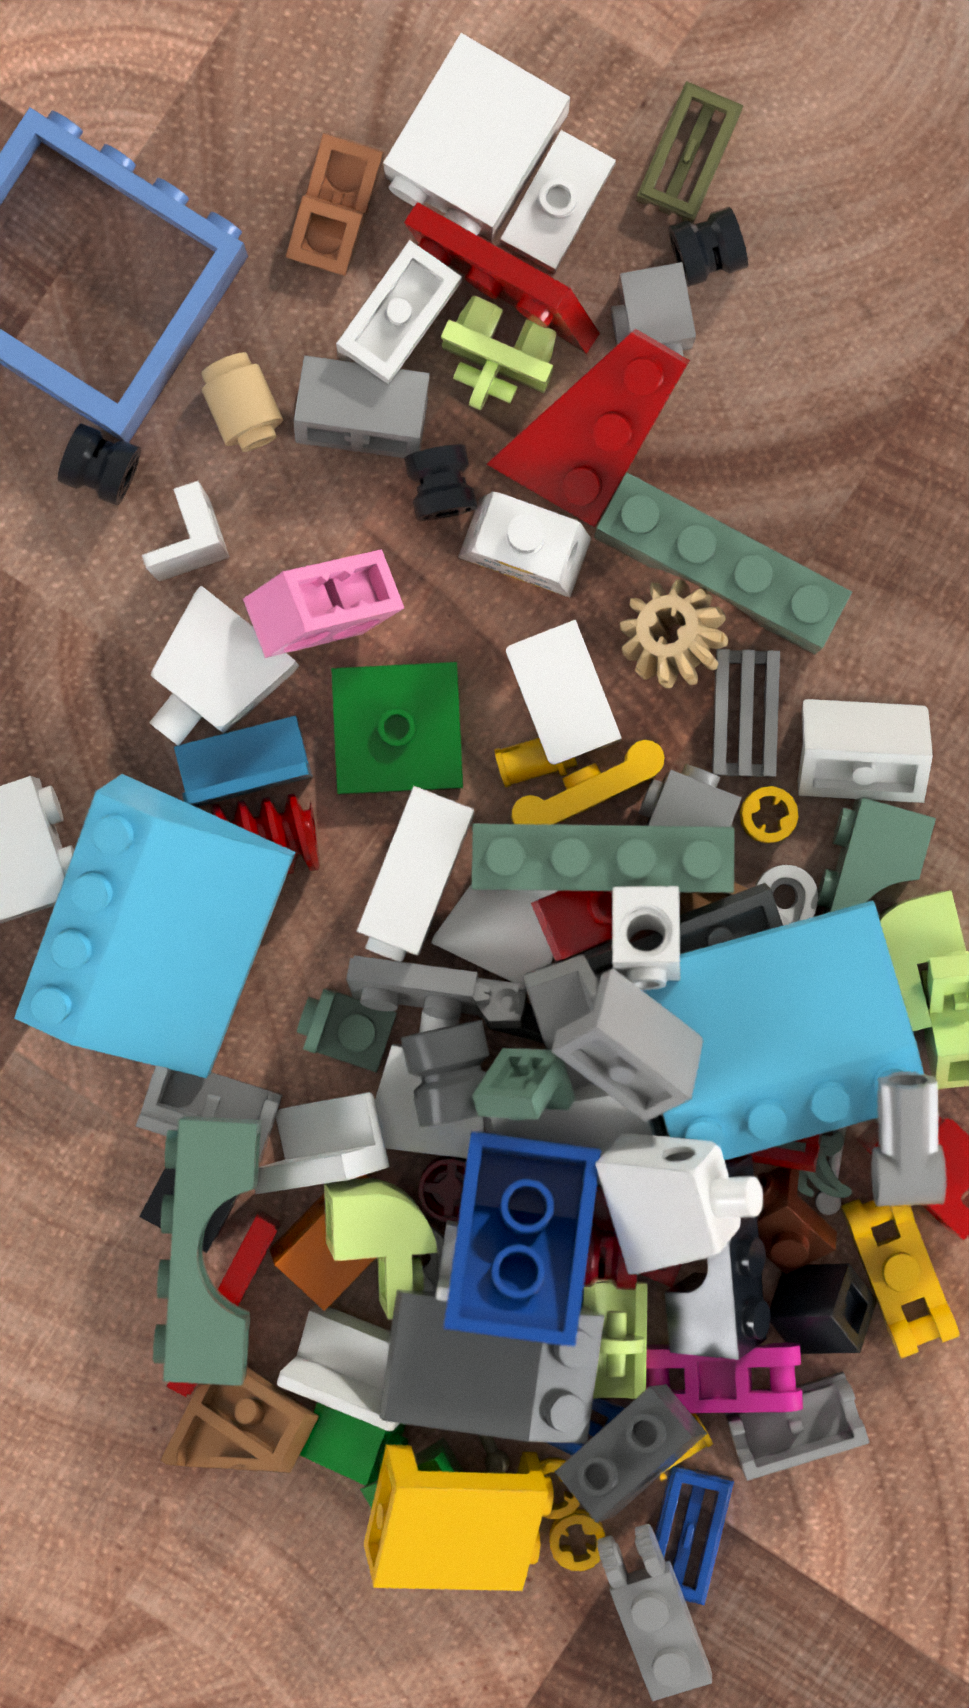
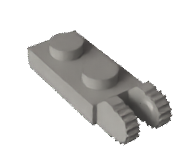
[597,1523,712,1701]

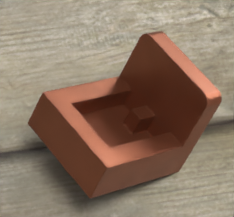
[755,1166,837,1274]

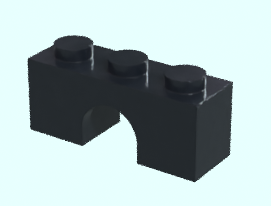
[665,1155,770,1360]

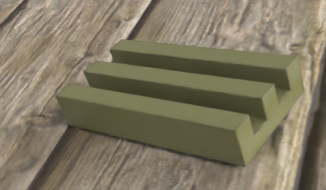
[636,81,744,224]

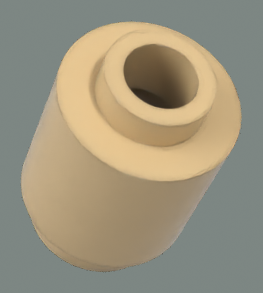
[201,352,283,452]

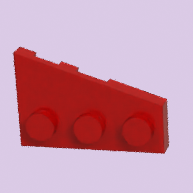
[404,202,600,354]
[486,328,690,528]

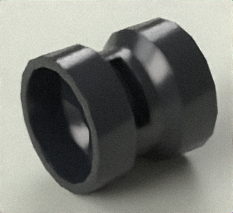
[669,207,748,287]
[58,423,141,505]
[404,444,478,521]

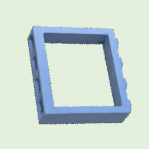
[0,107,248,442]

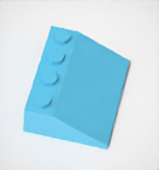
[14,774,296,1078]
[642,900,924,1160]

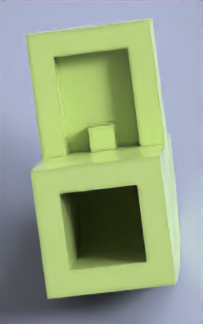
[878,890,966,1031]
[921,950,969,1089]
[324,1178,437,1320]

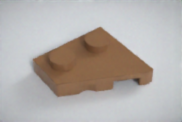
[161,1367,319,1473]

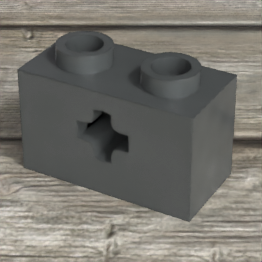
[555,1384,707,1522]

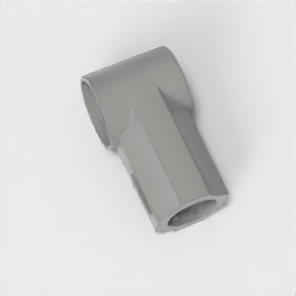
[872,1072,946,1206]

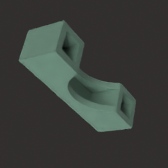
[594,472,852,655]
[817,797,936,914]
[472,824,734,893]
[153,1116,262,1386]

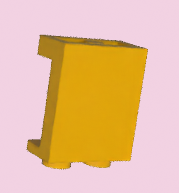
[364,1445,553,1591]

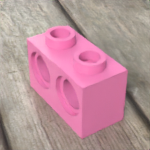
[243,549,404,658]

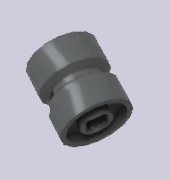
[401,1020,490,1127]

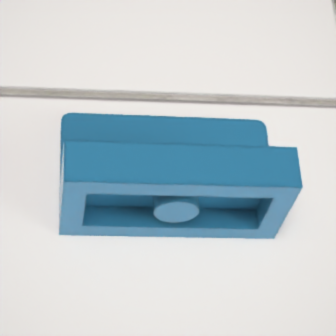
[174,715,313,807]

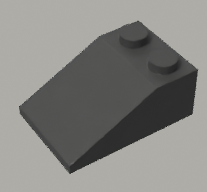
[379,1290,604,1444]

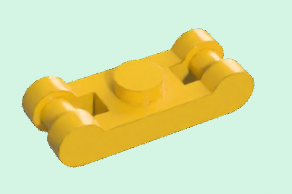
[511,740,665,825]
[841,1199,960,1359]

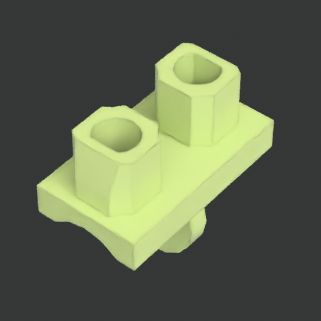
[441,296,557,410]
[582,1281,648,1399]

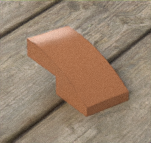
[285,133,386,276]

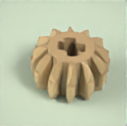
[620,579,728,689]

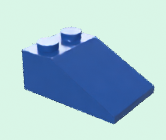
[444,1131,601,1347]

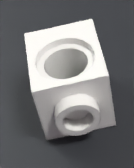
[613,886,680,990]

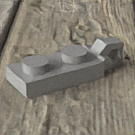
[346,956,527,1028]

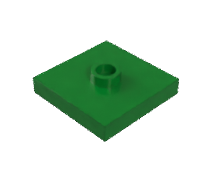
[331,662,463,795]

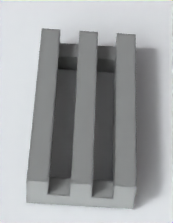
[712,649,780,778]

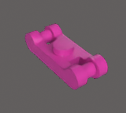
[646,1342,803,1413]

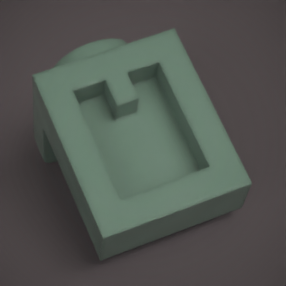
[297,988,397,1073]
[472,1048,575,1120]

